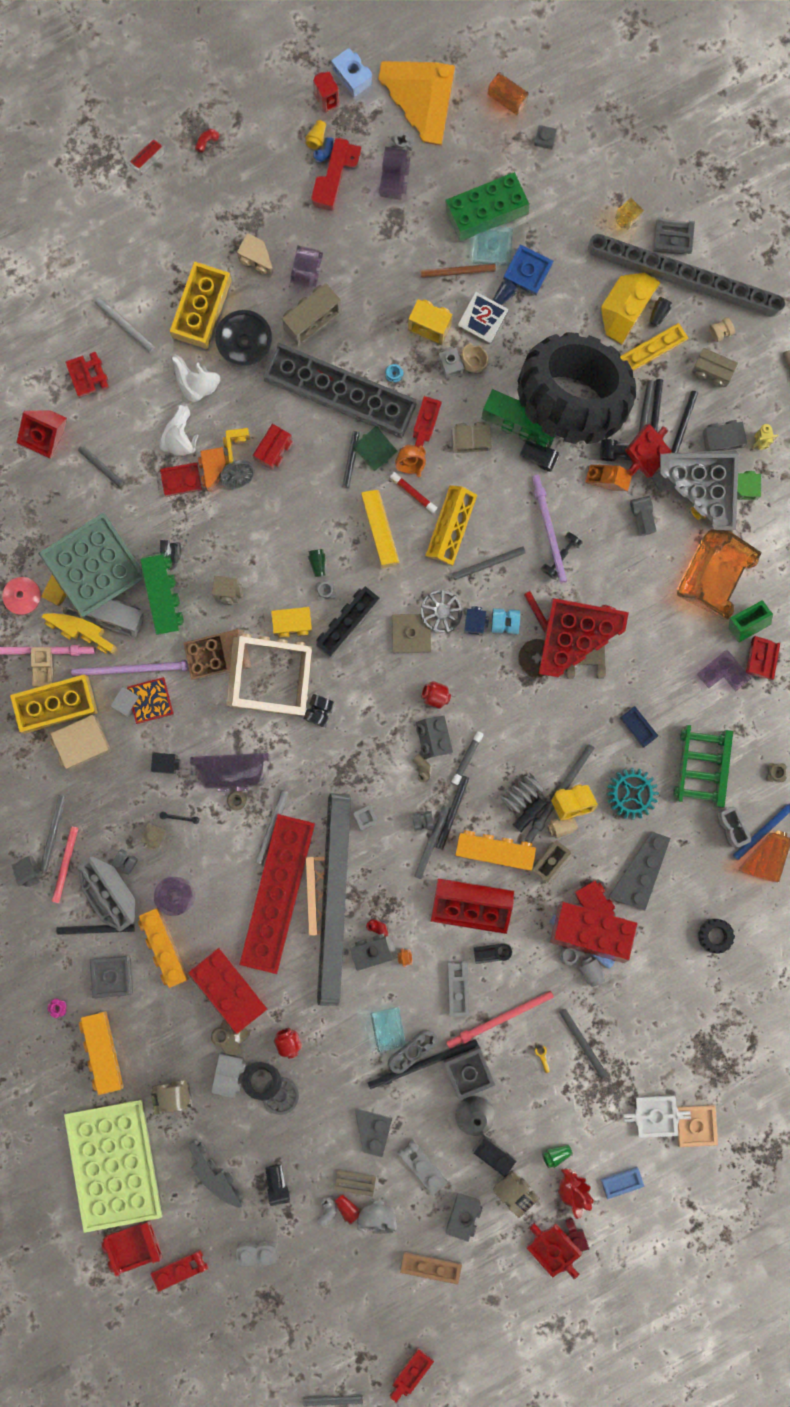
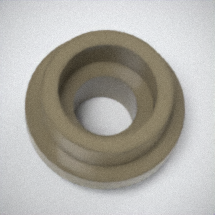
[227,791,246,810]

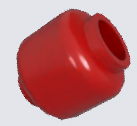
[421,681,451,709]
[274,1028,302,1059]

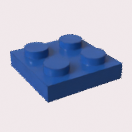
[503,244,554,296]

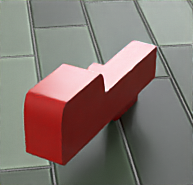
[311,138,362,211]

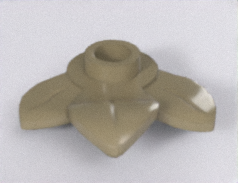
[211,1020,250,1056]

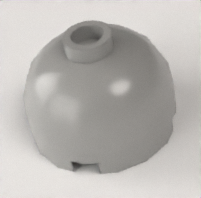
[357,1201,397,1234]

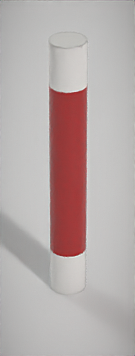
[390,472,438,514]

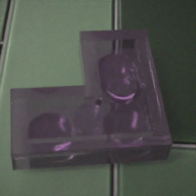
[697,650,751,691]

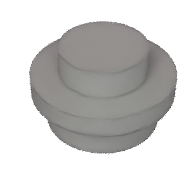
[560,947,580,965]

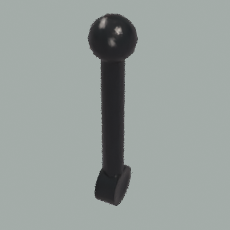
[160,812,199,824]

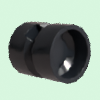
[303,694,336,728]

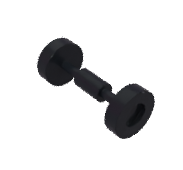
[541,532,583,580]

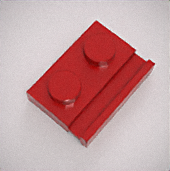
[160,462,203,497]
[746,636,780,681]

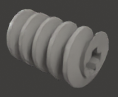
[500,773,544,813]

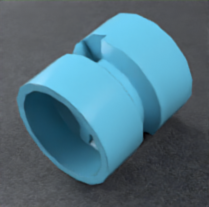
[491,608,520,635]

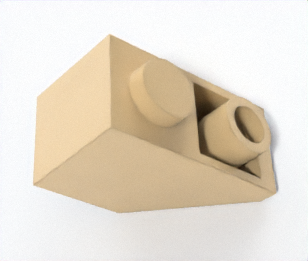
[237,233,273,275]

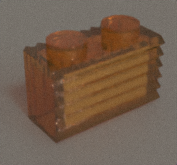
[488,72,529,115]

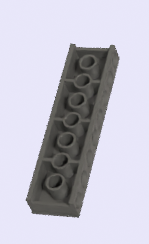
[263,342,417,438]

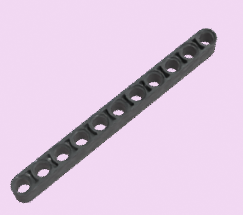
[588,234,785,317]
[317,793,351,1006]

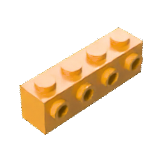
[455,830,536,871]
[138,908,189,988]
[79,1011,124,1095]

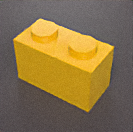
[271,607,312,638]

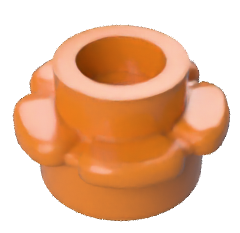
[398,948,412,967]

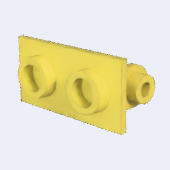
[752,424,778,450]

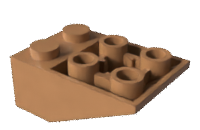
[183,629,252,680]

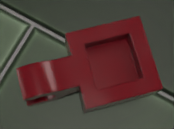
[565,1218,590,1252]

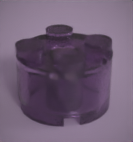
[290,245,323,288]
[154,876,196,916]

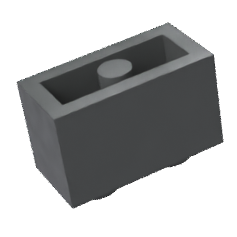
[703,420,747,451]

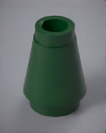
[307,549,326,577]

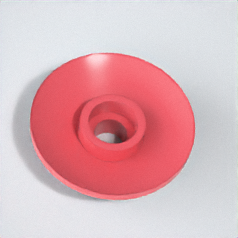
[2,577,41,615]

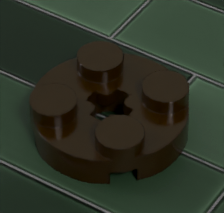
[518,639,545,678]

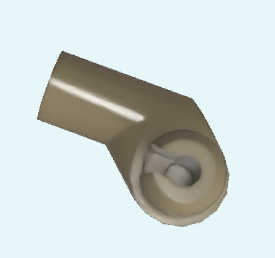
[412,754,431,783]

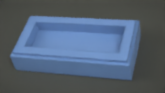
[601,1167,645,1199]

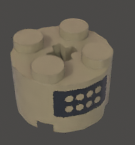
[151,1080,193,1115]
[493,1169,540,1218]

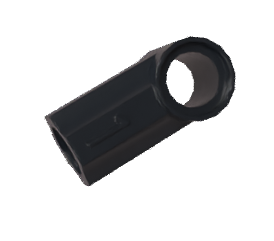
[600,439,631,461]
[519,440,560,472]
[473,943,512,964]
[265,1164,290,1206]

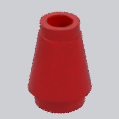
[334,1194,360,1225]

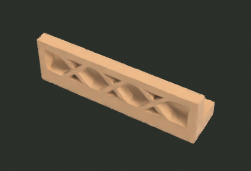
[306,857,325,936]

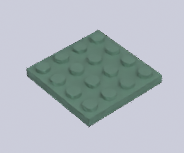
[38,513,144,619]

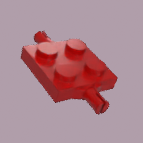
[625,424,672,478]
[526,1223,582,1279]

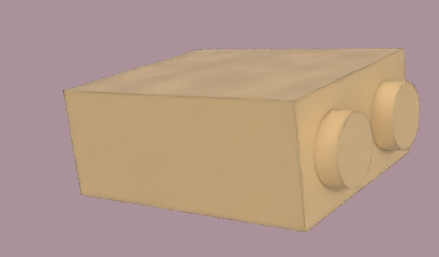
[50,715,111,770]

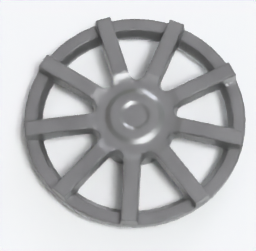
[421,590,463,633]

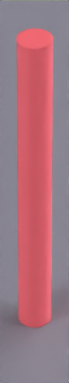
[52,826,79,903]

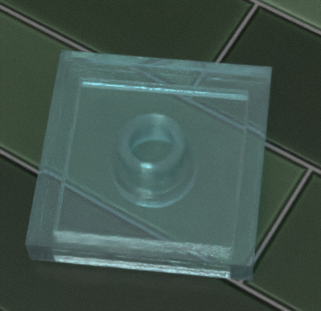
[473,227,513,266]

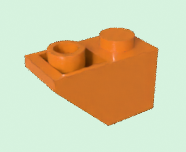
[198,447,226,492]
[585,464,632,491]

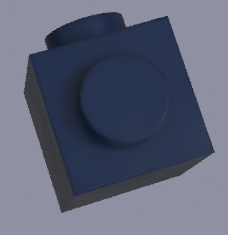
[464,606,489,636]

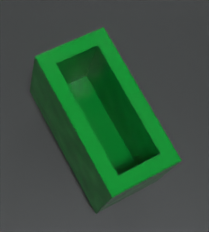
[728,600,773,642]

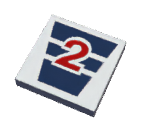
[458,291,509,343]

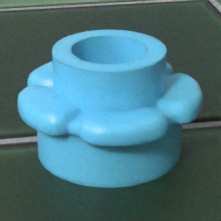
[385,364,404,382]

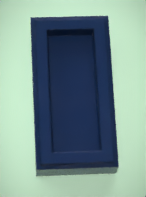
[619,706,659,748]

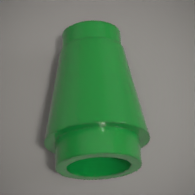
[542,1144,573,1168]

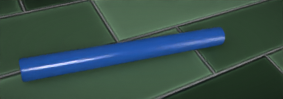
[733,803,790,861]

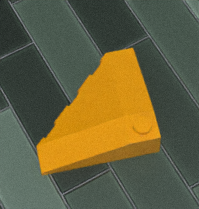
[378,61,455,146]

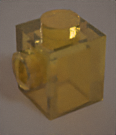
[615,198,644,231]

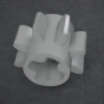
[390,131,413,156]

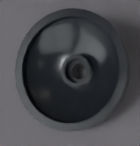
[215,310,272,366]

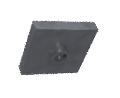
[90,956,132,998]

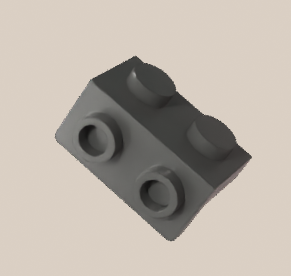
[416,715,453,759]

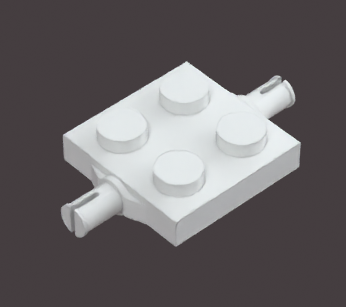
[623,1095,691,1138]

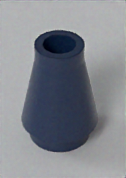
[492,279,518,305]

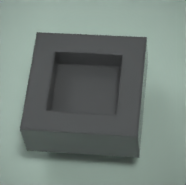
[535,125,557,149]

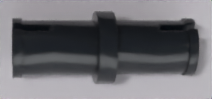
[512,796,547,833]

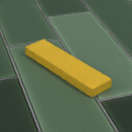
[620,323,689,371]

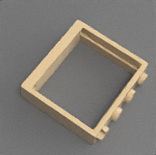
[226,633,312,716]

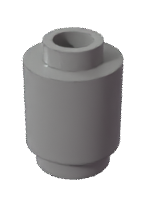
[579,957,605,987]

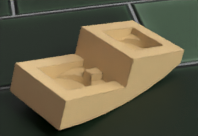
[31,647,53,688]

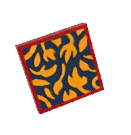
[127,677,174,724]

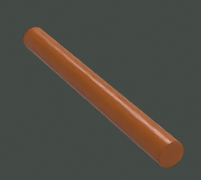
[420,264,496,278]

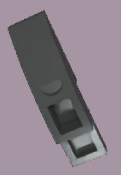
[188,1139,244,1208]

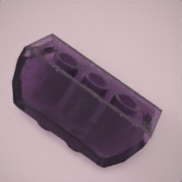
[190,753,271,792]

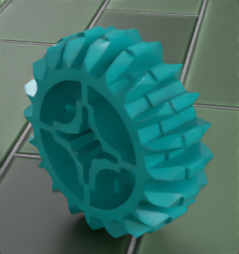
[606,768,659,820]

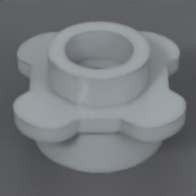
[315,580,336,601]

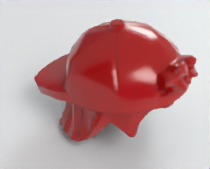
[558,1169,594,1219]

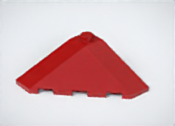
[539,598,629,677]

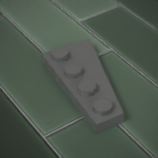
[608,832,671,911]

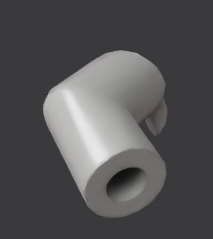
[317,1197,336,1227]

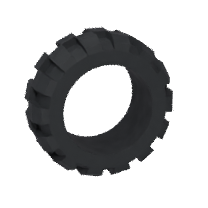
[517,332,636,444]

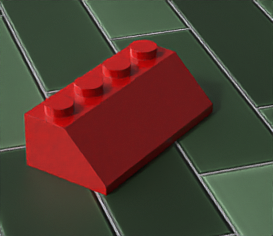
[431,878,514,934]

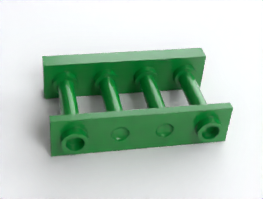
[673,725,734,808]

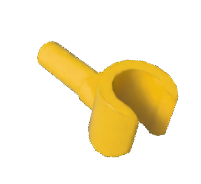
[535,1045,550,1073]

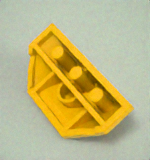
[601,272,661,345]

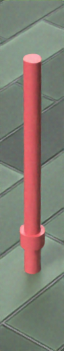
[446,991,554,1049]

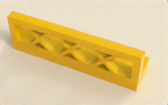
[425,485,477,566]

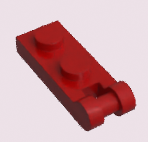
[151,1250,209,1292]

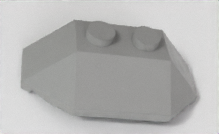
[78,856,135,931]

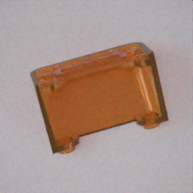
[677,529,762,620]

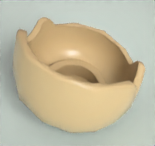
[460,343,489,373]

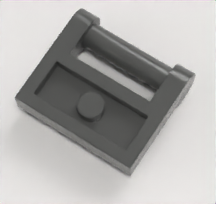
[654,217,695,254]

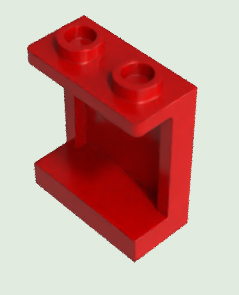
[101,1220,163,1277]

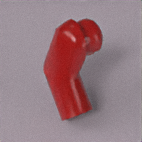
[195,129,220,153]
[366,919,389,937]

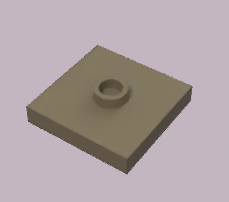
[392,614,431,653]

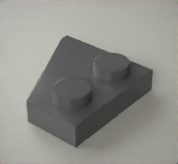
[355,1108,392,1157]

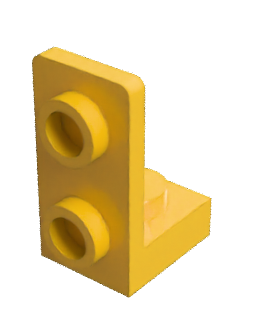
[223,428,250,466]

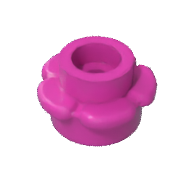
[47,999,67,1018]

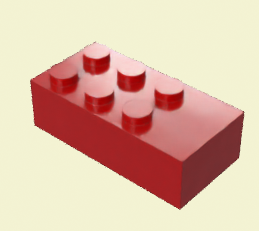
[550,902,638,963]
[187,948,267,1035]

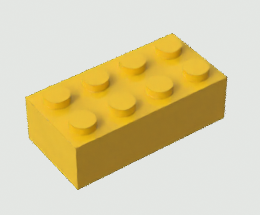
[169,261,232,350]
[10,674,98,734]

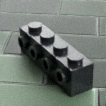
[316,586,380,659]

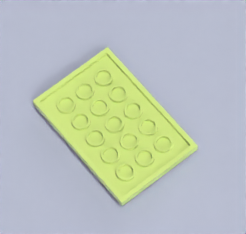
[64,1099,162,1233]

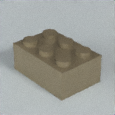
[282,283,342,346]

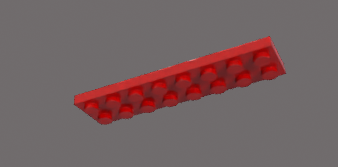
[239,814,315,974]

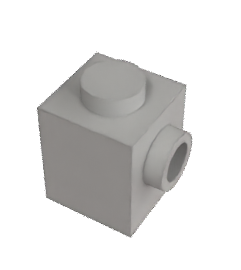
[438,347,464,379]

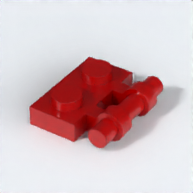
[65,352,109,398]

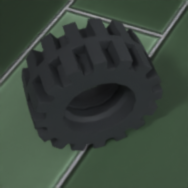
[698,919,735,954]

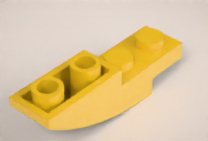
[42,613,117,654]

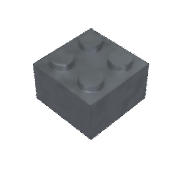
[444,1046,495,1100]

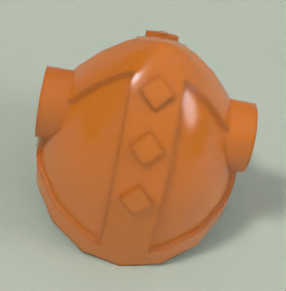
[395,445,426,478]

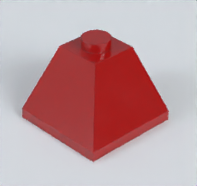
[16,410,67,458]

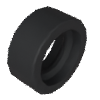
[242,1062,281,1101]

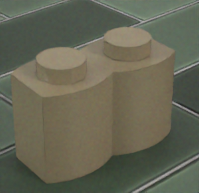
[451,422,492,453]

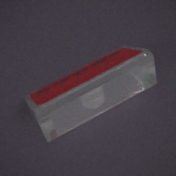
[127,138,167,176]

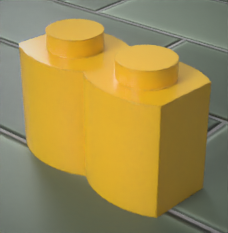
[551,784,598,820]

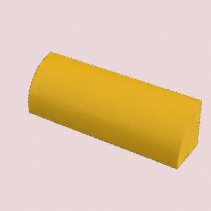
[361,490,400,569]

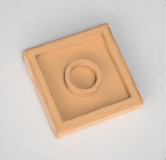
[677,1105,718,1147]

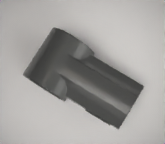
[630,496,657,536]

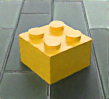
[408,299,453,345]

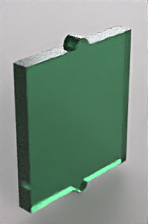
[353,426,398,471]

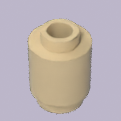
[547,817,578,839]

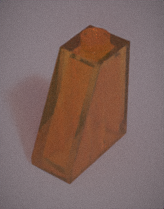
[738,830,790,883]

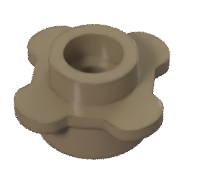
[767,763,787,782]

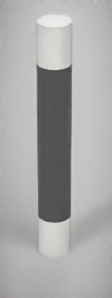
[451,731,484,785]

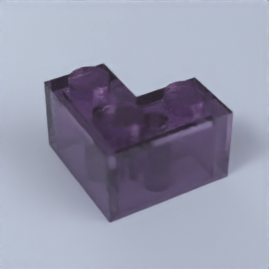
[379,147,411,200]

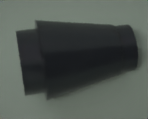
[649,297,673,327]

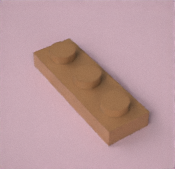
[400,1252,462,1285]

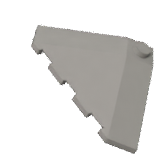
[660,450,739,530]

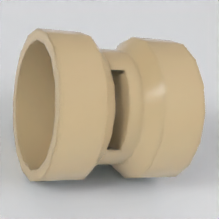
[709,317,735,342]

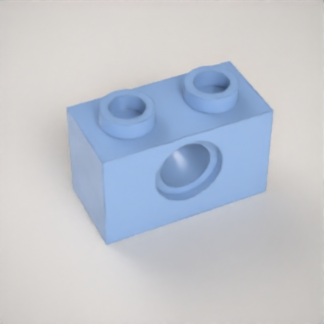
[331,48,372,97]

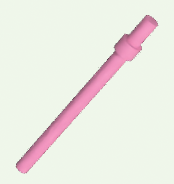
[0,645,95,656]

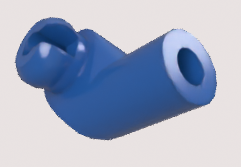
[313,137,334,162]

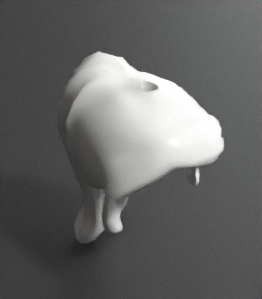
[171,354,221,402]
[159,405,199,456]

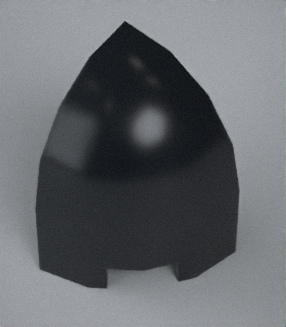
[160,540,181,571]

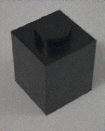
[151,752,180,774]

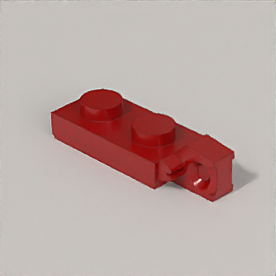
[413,396,442,447]
[390,1348,434,1403]

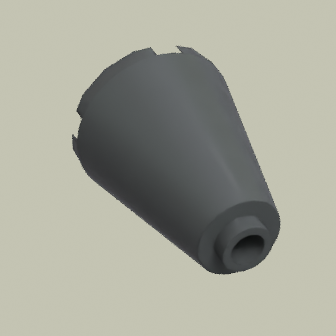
[456,1096,495,1136]

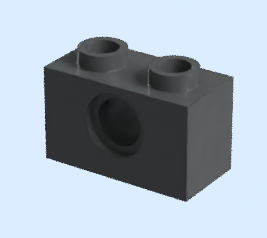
[350,934,398,971]
[445,1192,483,1242]

